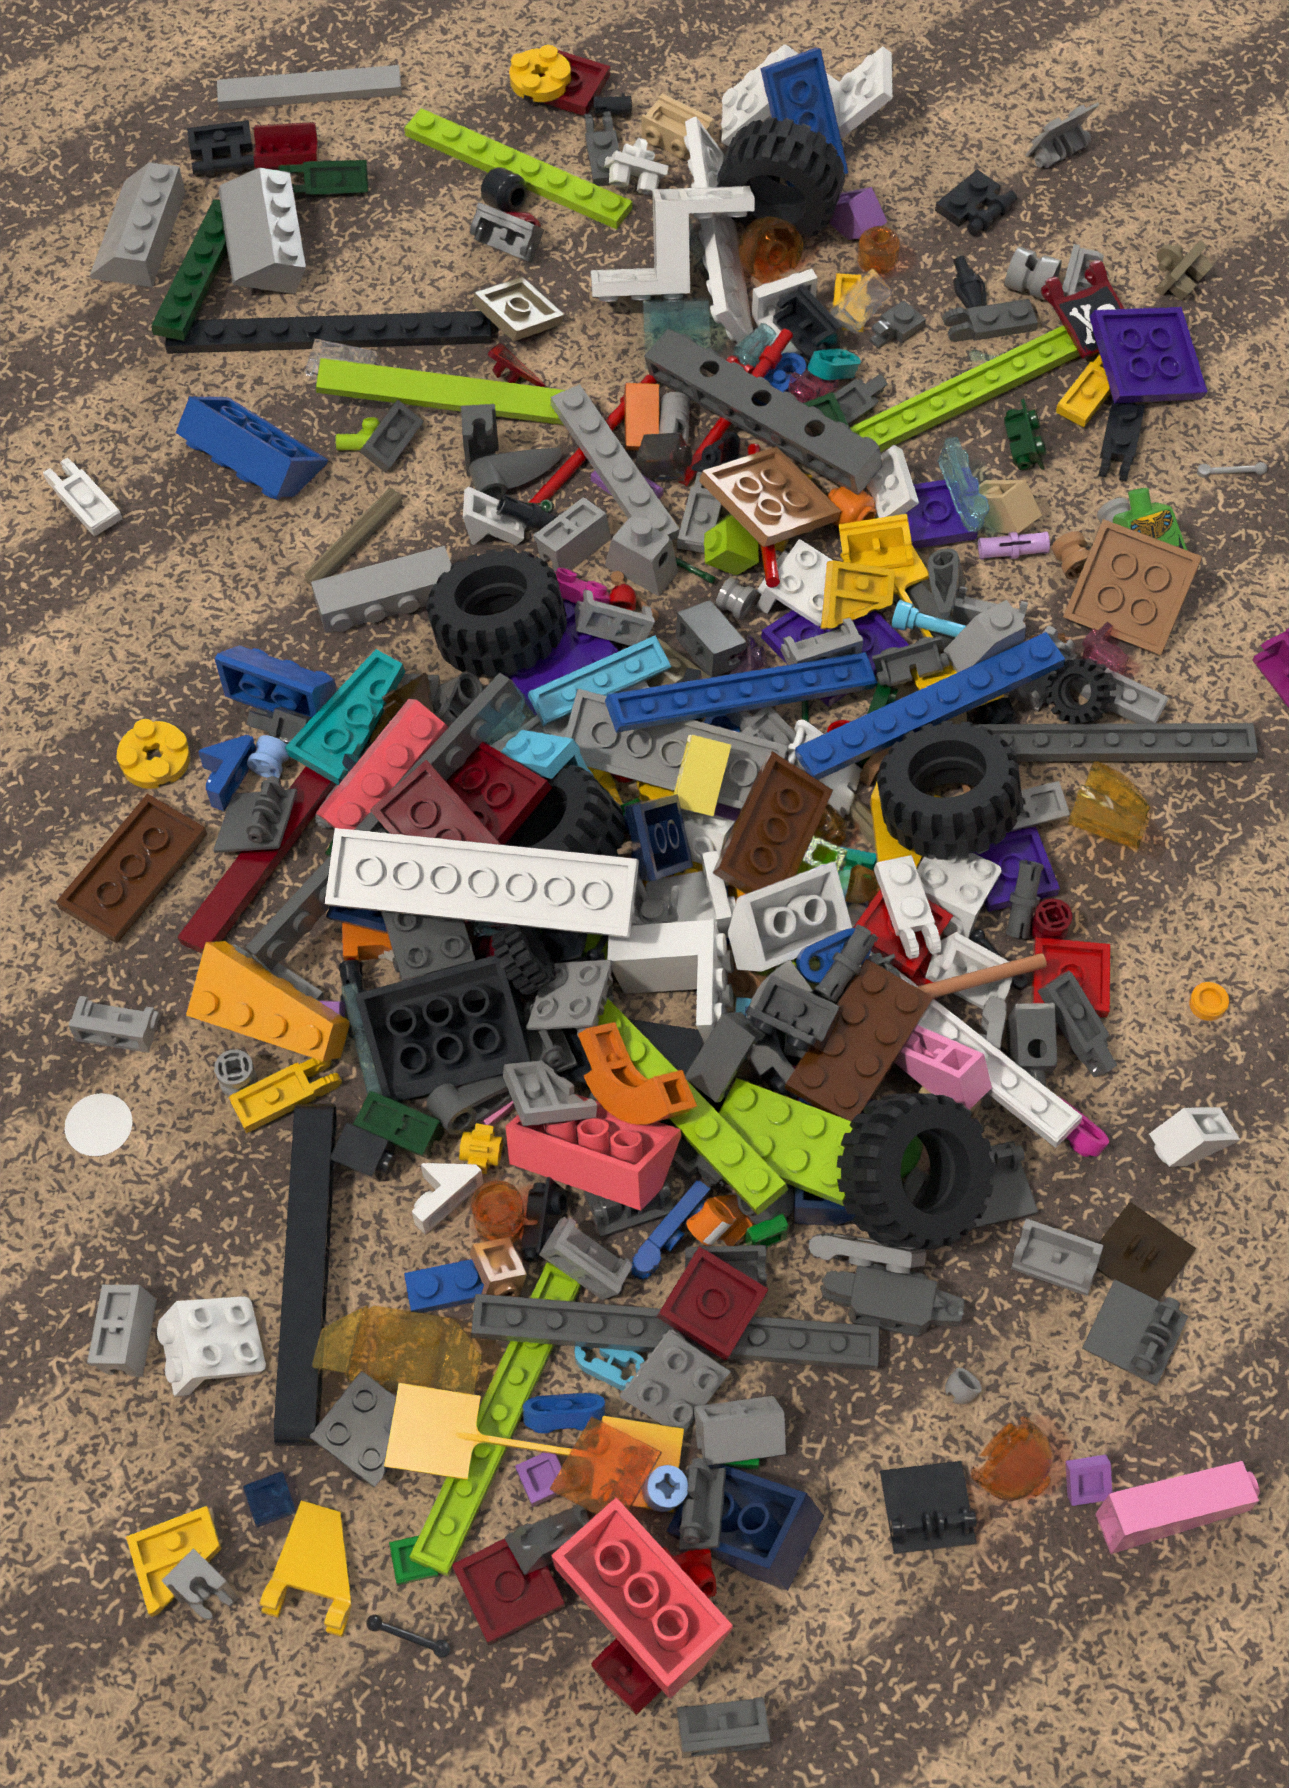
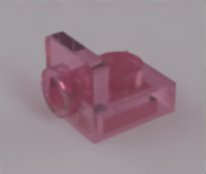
[1082,622,1129,675]

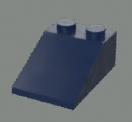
[623,794,693,882]
[666,1464,824,1591]

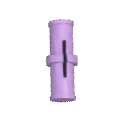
[978,531,1050,560]

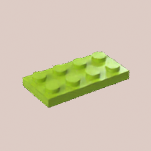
[719,1078,852,1206]

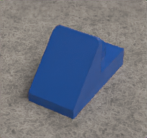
[198,735,256,811]

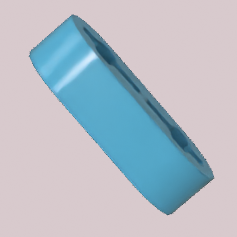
[574,1346,645,1391]

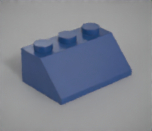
[215,645,337,717]

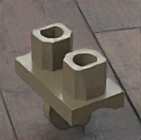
[1155,239,1213,301]

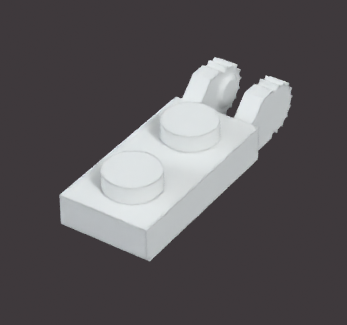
[43,458,122,537]
[874,855,942,959]

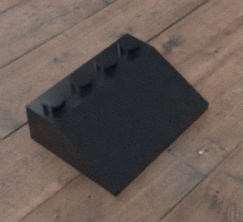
[355,956,532,1102]

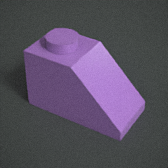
[829,187,887,241]

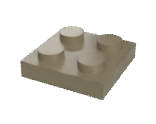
[472,277,564,341]

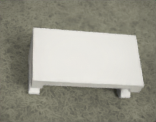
[925,932,1013,1009]

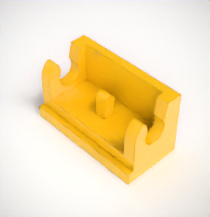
[838,514,914,569]

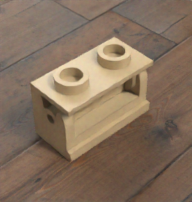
[641,93,714,161]

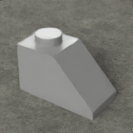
[943,600,1026,673]

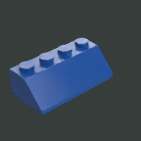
[175,396,328,500]

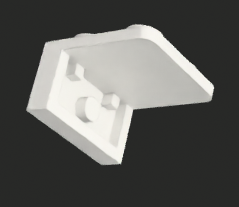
[752,269,818,354]
[756,539,832,626]
[646,851,736,938]
[917,853,1001,939]
[157,1297,266,1397]

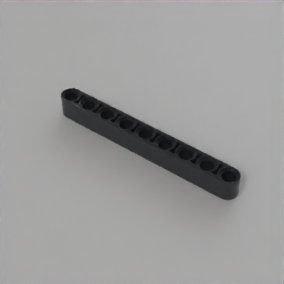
[274,1104,337,1446]

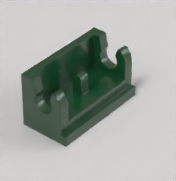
[353,1090,445,1160]

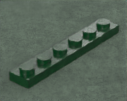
[151,199,228,340]

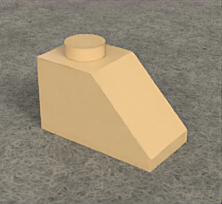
[966,480,1042,535]

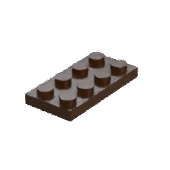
[712,751,833,894]
[56,793,207,944]
[785,959,934,1121]

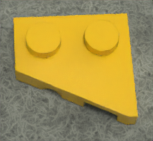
[821,560,895,629]
[126,1506,221,1617]

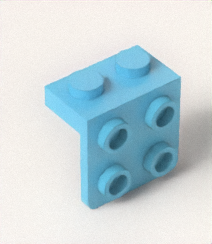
[501,730,593,779]

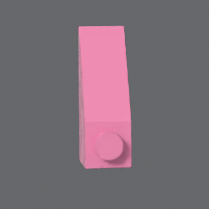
[894,1025,992,1110]

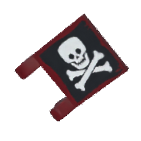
[1041,260,1124,359]

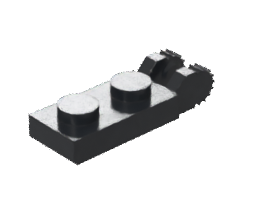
[1098,399,1145,482]

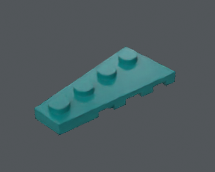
[285,649,405,785]

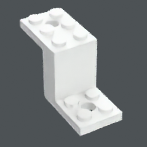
[721,44,892,147]
[591,186,755,302]
[607,890,734,1043]

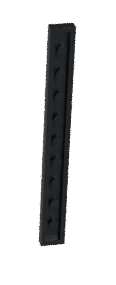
[165,311,491,354]

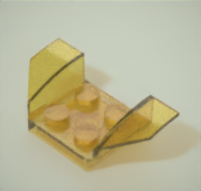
[1068,761,1150,849]
[312,1305,482,1395]

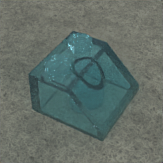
[642,298,710,369]

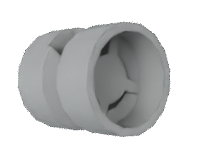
[1004,246,1062,300]

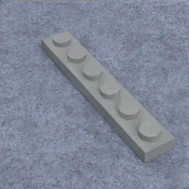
[551,384,679,540]

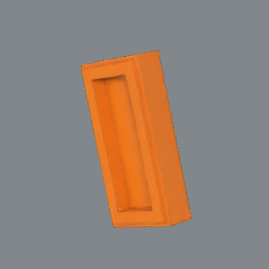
[625,383,659,451]

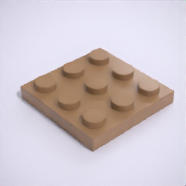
[699,446,841,547]
[1063,519,1203,655]

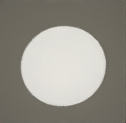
[65,1093,132,1156]

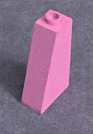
[1095,1461,1260,1554]

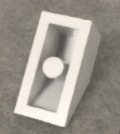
[1149,1107,1240,1167]

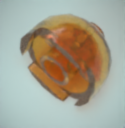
[738,216,803,283]
[971,1416,1053,1502]

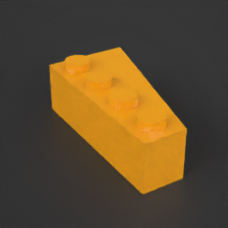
[186,941,350,1061]

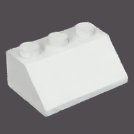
[727,862,852,971]

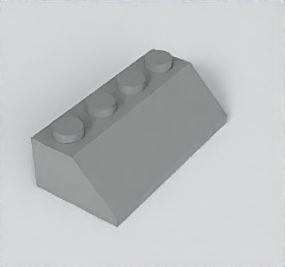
[90,162,186,287]
[218,168,306,294]

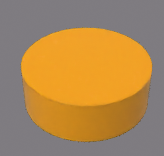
[1189,982,1229,1021]

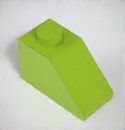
[704,514,759,575]

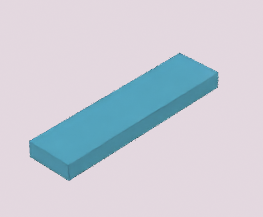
[528,635,671,727]

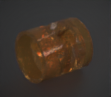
[471,1180,526,1244]

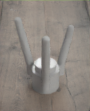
[631,873,679,925]

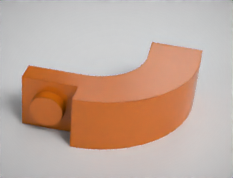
[578,1022,697,1125]

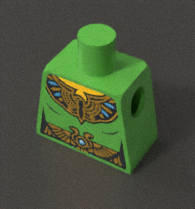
[1113,488,1187,550]

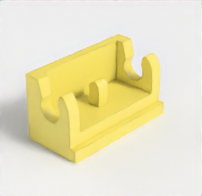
[673,735,731,816]

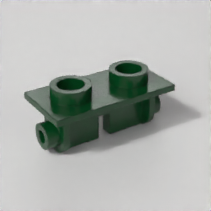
[1004,399,1047,470]

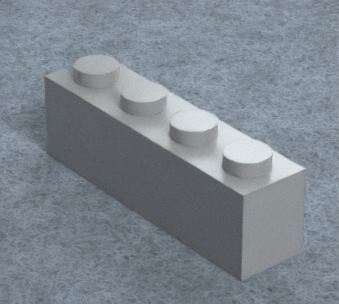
[311,546,452,633]

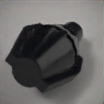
[953,256,987,309]

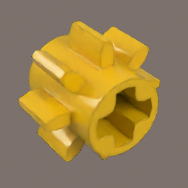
[459,1123,503,1174]

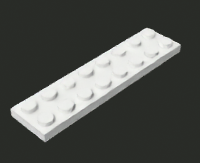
[684,116,756,349]
[325,828,639,938]

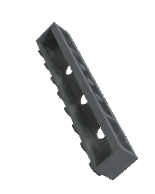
[644,329,883,495]

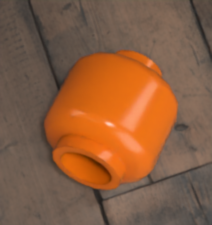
[827,486,877,528]

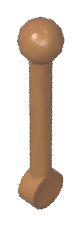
[611,571,659,622]

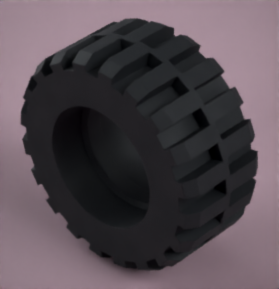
[717,117,845,243]
[426,548,567,678]
[877,721,1022,860]
[505,765,625,857]
[837,1093,995,1250]

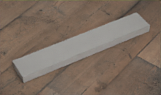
[217,65,402,110]

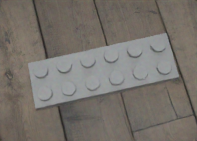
[565,689,789,809]

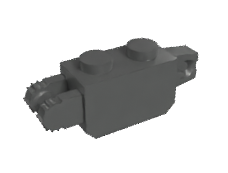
[820,1264,964,1337]

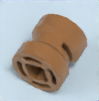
[1052,531,1090,580]

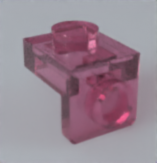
[789,369,839,403]

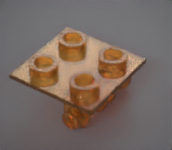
[549,1416,662,1515]

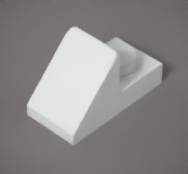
[463,487,524,545]
[412,1163,483,1235]

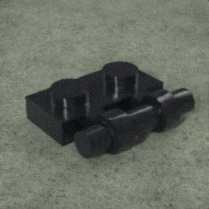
[187,120,255,177]
[935,169,1017,235]

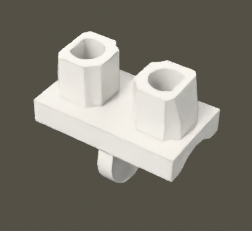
[604,138,668,195]

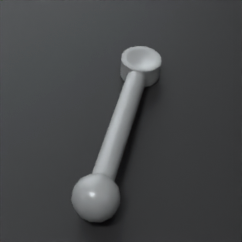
[1197,462,1267,478]

